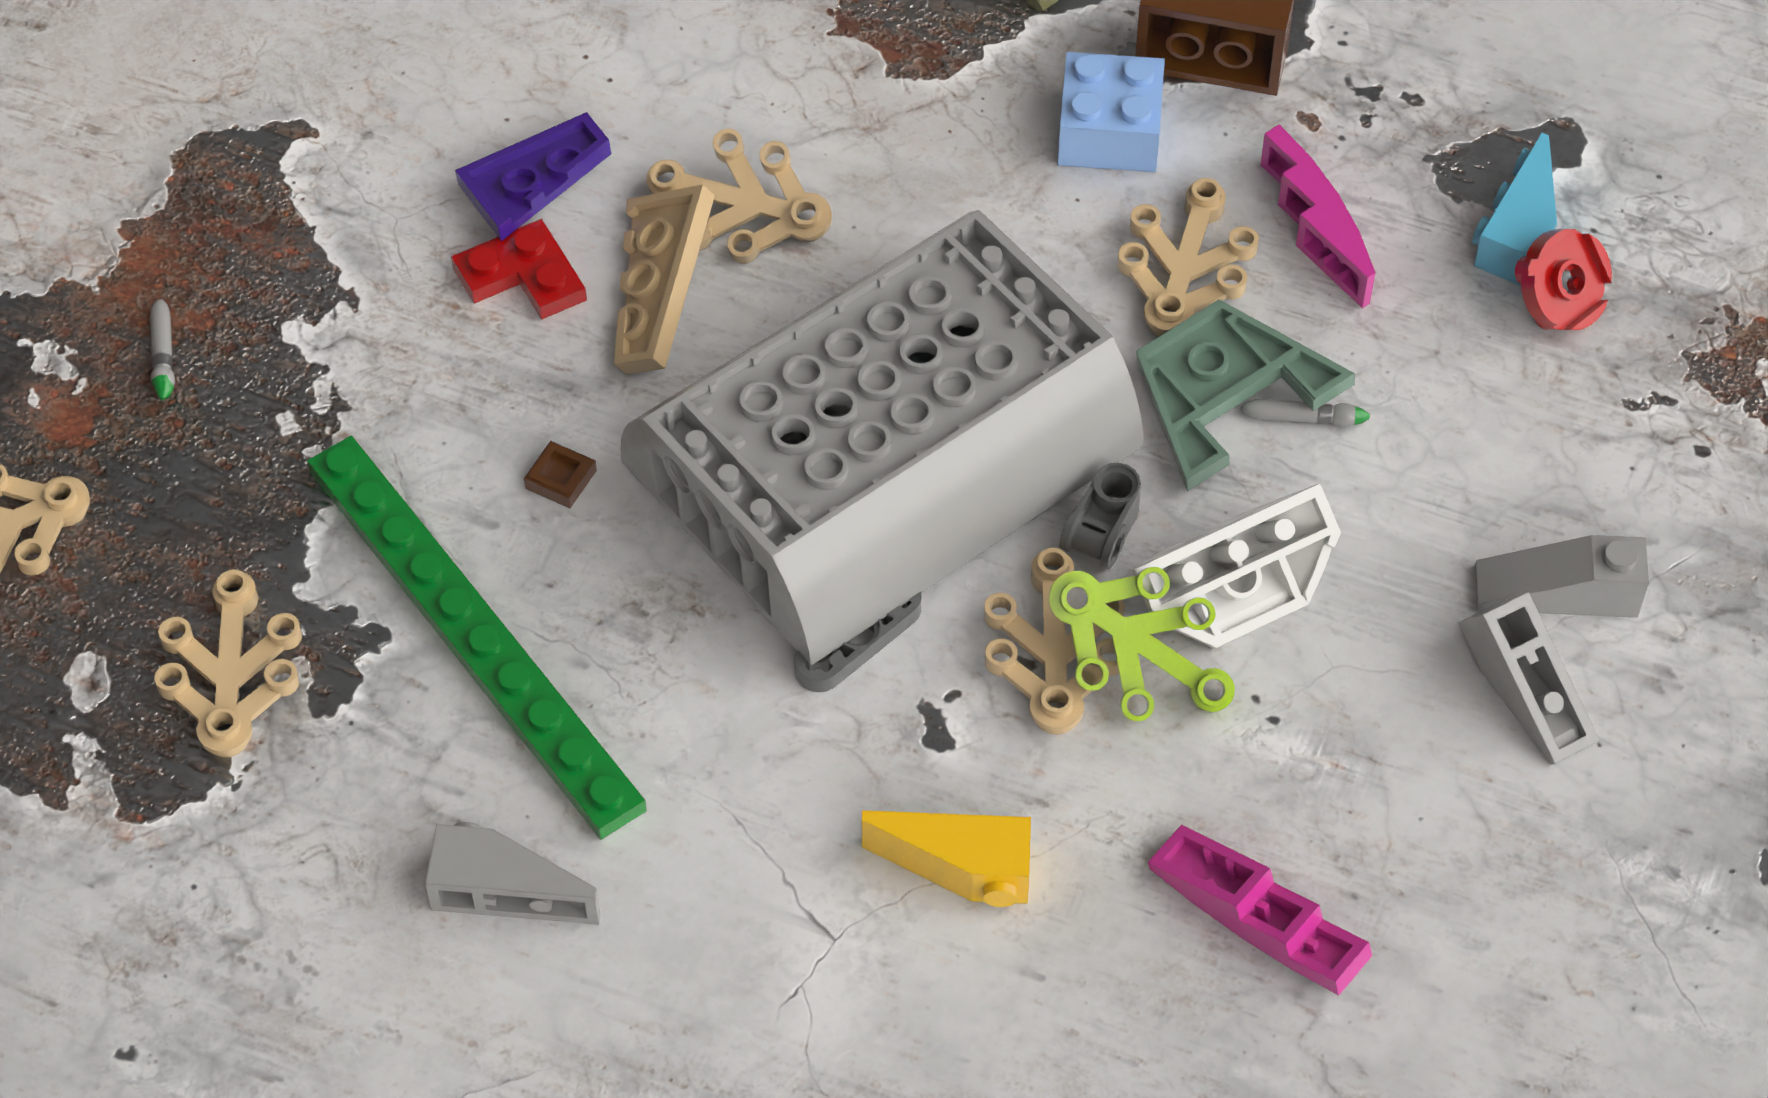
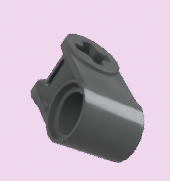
[1059,462,1141,569]

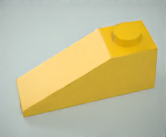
[861,810,1031,907]

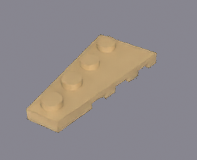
[614,184,715,375]

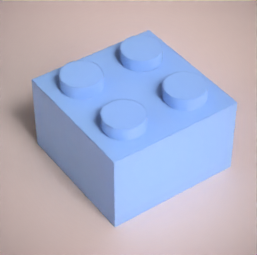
[1058,52,1165,172]

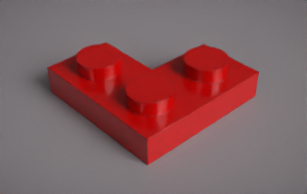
[451,219,587,320]

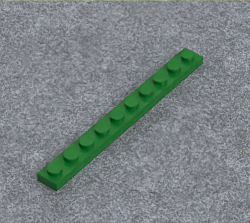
[307,435,647,840]

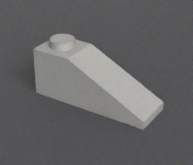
[1475,535,1649,618]
[1458,592,1600,765]
[425,822,600,925]

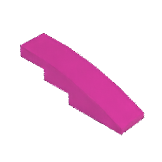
[1260,124,1376,309]
[1148,824,1372,996]

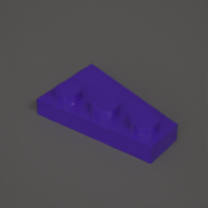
[455,112,612,241]

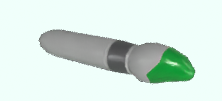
[150,299,175,400]
[1241,399,1370,427]

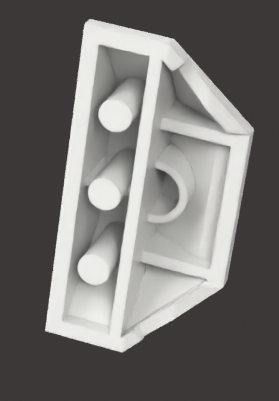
[1131,484,1341,648]

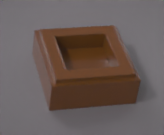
[524,440,597,509]

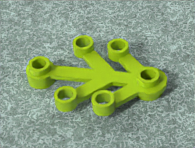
[1049,567,1235,721]

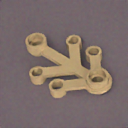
[646,129,832,264]
[1117,178,1259,336]
[0,464,90,575]
[984,548,1125,734]
[154,570,302,757]

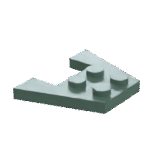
[1136,299,1355,492]

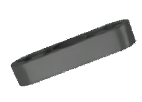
[794,591,922,692]

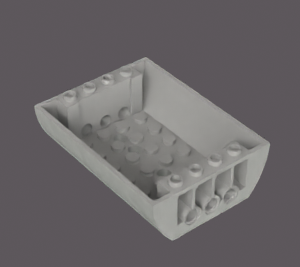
[620,210,1143,666]

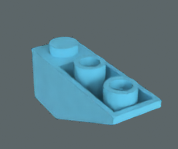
[1472,133,1557,286]

